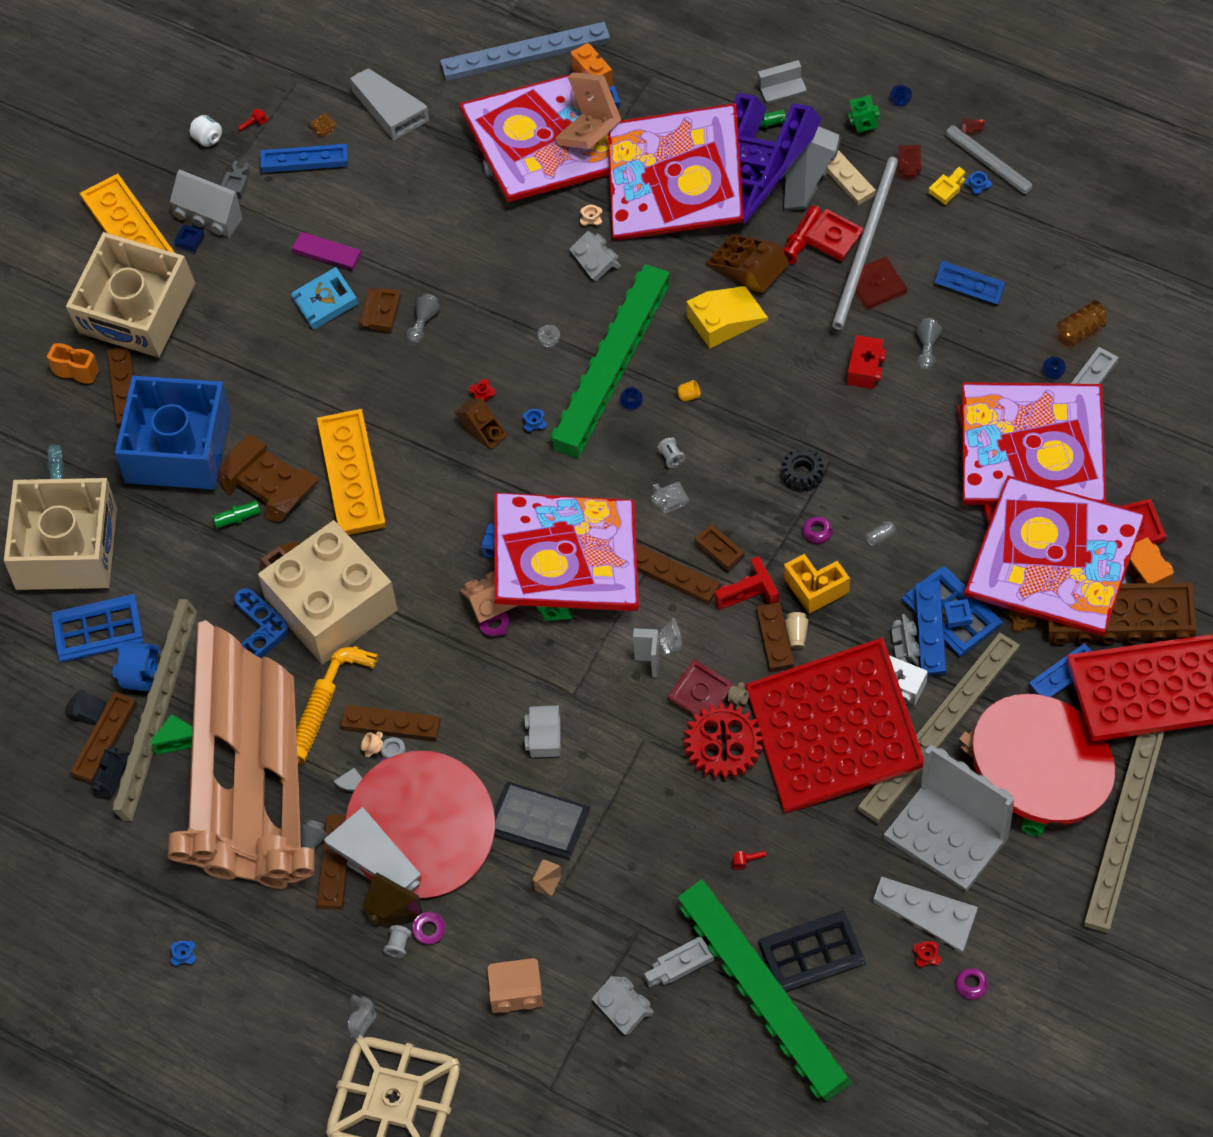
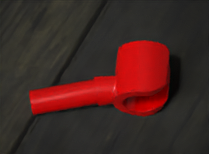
[238,109,268,131]
[732,851,767,870]

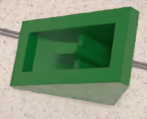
[151,714,193,755]

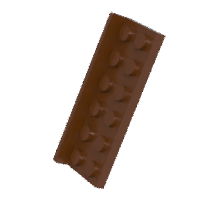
[1048,582,1196,645]

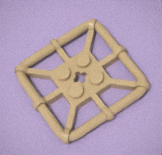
[326,1036,461,1137]

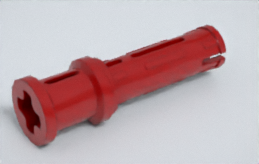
[782,205,822,265]

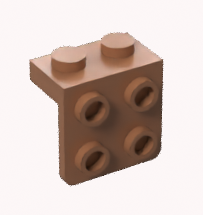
[460,571,519,623]
[488,958,543,1013]

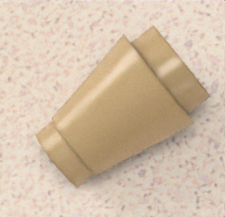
[785,612,809,649]

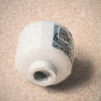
[190,115,222,147]

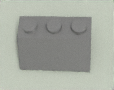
[170,170,243,237]

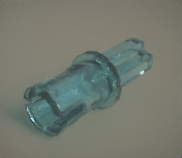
[46,444,65,479]

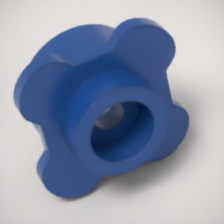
[965,171,992,194]
[522,409,547,432]
[171,941,196,966]

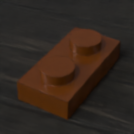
[694,524,745,571]

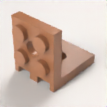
[555,72,621,149]

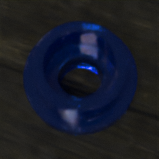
[890,85,912,106]
[1043,357,1066,379]
[620,387,643,409]

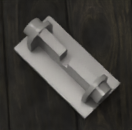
[891,614,920,666]

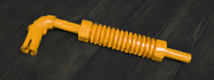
[280,646,378,784]

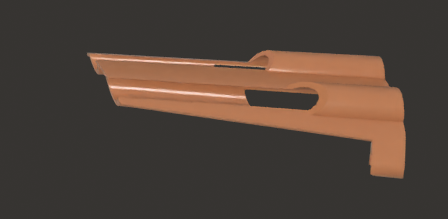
[168,620,315,889]

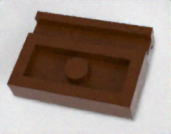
[359,287,401,332]

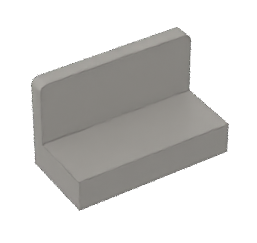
[758,60,806,104]
[633,628,660,678]

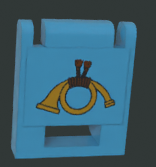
[291,267,359,329]

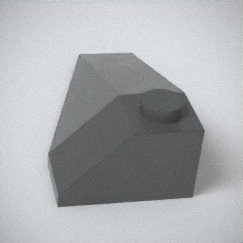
[784,126,841,211]

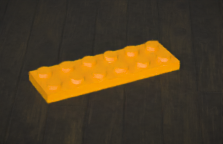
[80,174,175,253]
[317,409,386,535]

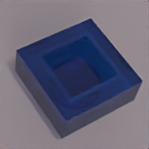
[174,224,205,252]

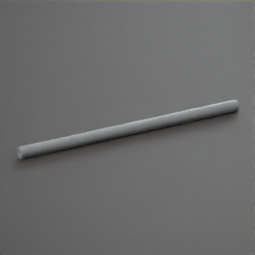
[832,157,898,329]

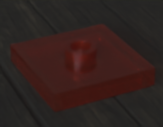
[846,256,907,310]

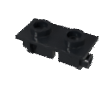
[90,746,129,798]

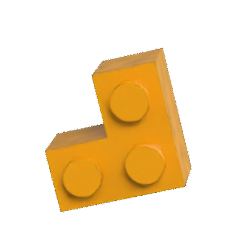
[784,554,850,614]

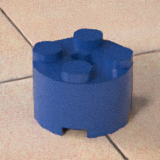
[112,641,161,692]

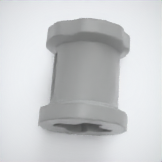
[657,437,686,468]
[383,925,412,958]

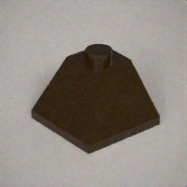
[363,872,423,928]

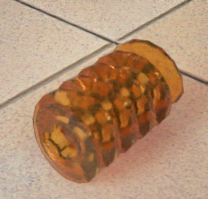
[1056,300,1107,345]

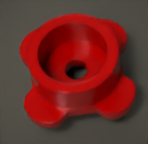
[469,379,496,402]
[913,941,941,967]

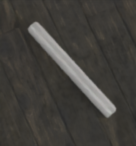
[946,125,1032,194]

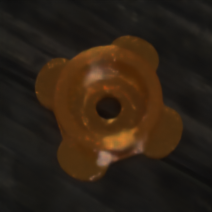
[311,113,337,135]
[1009,610,1036,631]

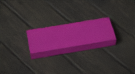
[292,232,362,271]

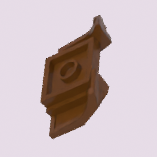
[219,434,319,522]

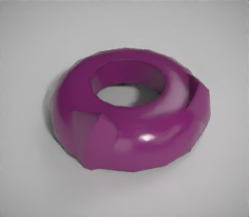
[802,516,833,544]
[479,612,510,636]
[413,912,445,944]
[955,968,989,1000]

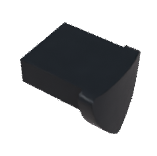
[65,689,106,725]

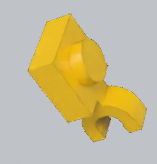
[929,167,966,205]

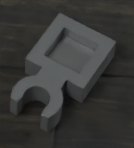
[221,160,250,198]

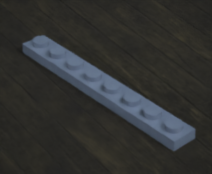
[440,22,610,81]

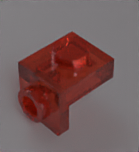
[898,145,922,176]

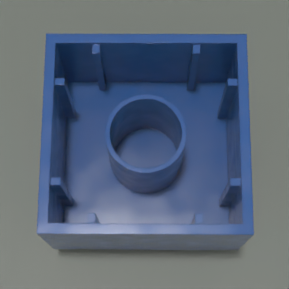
[115,376,231,489]

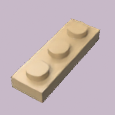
[827,150,876,205]

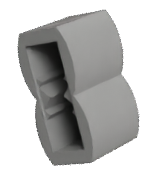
[525,705,561,758]

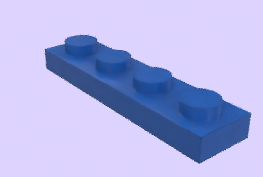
[261,144,348,173]
[916,581,947,676]

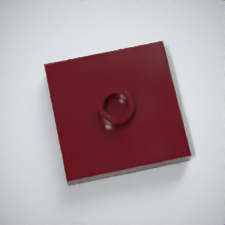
[667,659,734,716]

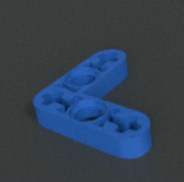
[235,588,289,658]

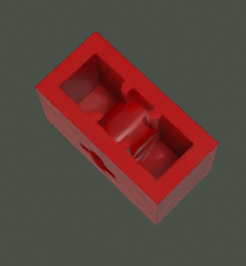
[847,335,887,389]

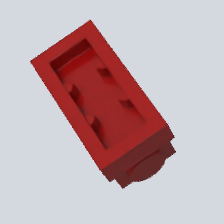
[715,556,779,610]

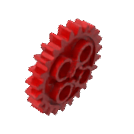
[683,702,763,781]

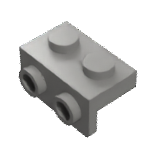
[570,231,621,281]
[592,976,654,1035]

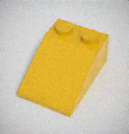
[686,286,768,349]

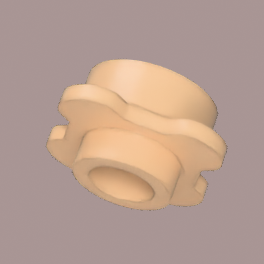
[580,205,602,226]
[361,731,383,758]

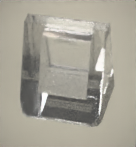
[659,618,682,653]

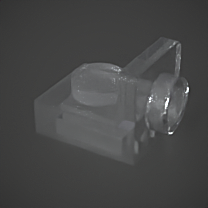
[651,481,689,514]
[347,994,377,1039]

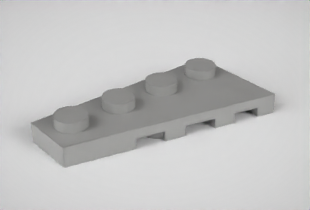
[873,877,978,955]

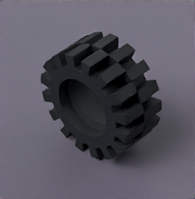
[782,447,824,493]

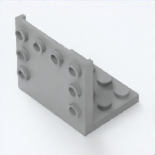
[883,744,1015,893]

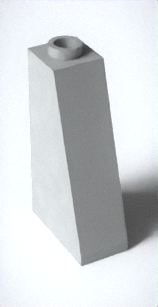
[350,68,429,141]
[324,807,422,892]

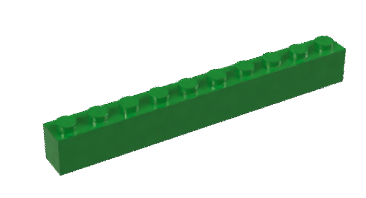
[551,264,670,459]
[678,879,852,1102]

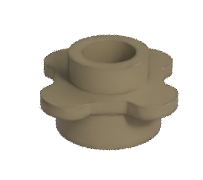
[728,682,749,710]

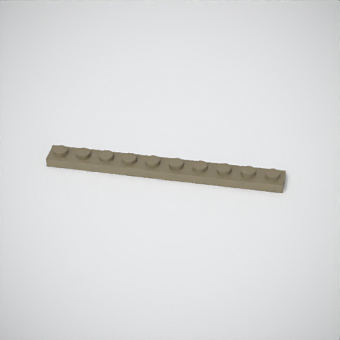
[113,599,197,821]
[858,633,1020,824]
[1084,731,1165,933]

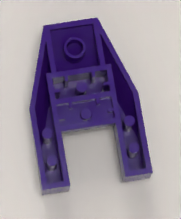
[734,93,822,223]

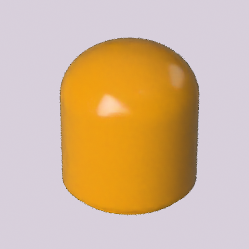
[677,380,700,402]

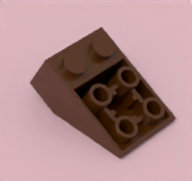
[706,234,790,293]

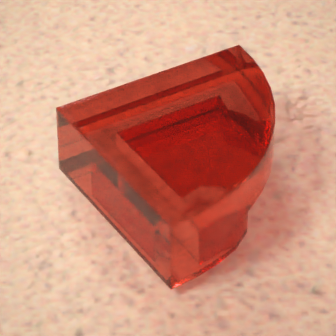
[962,118,985,132]

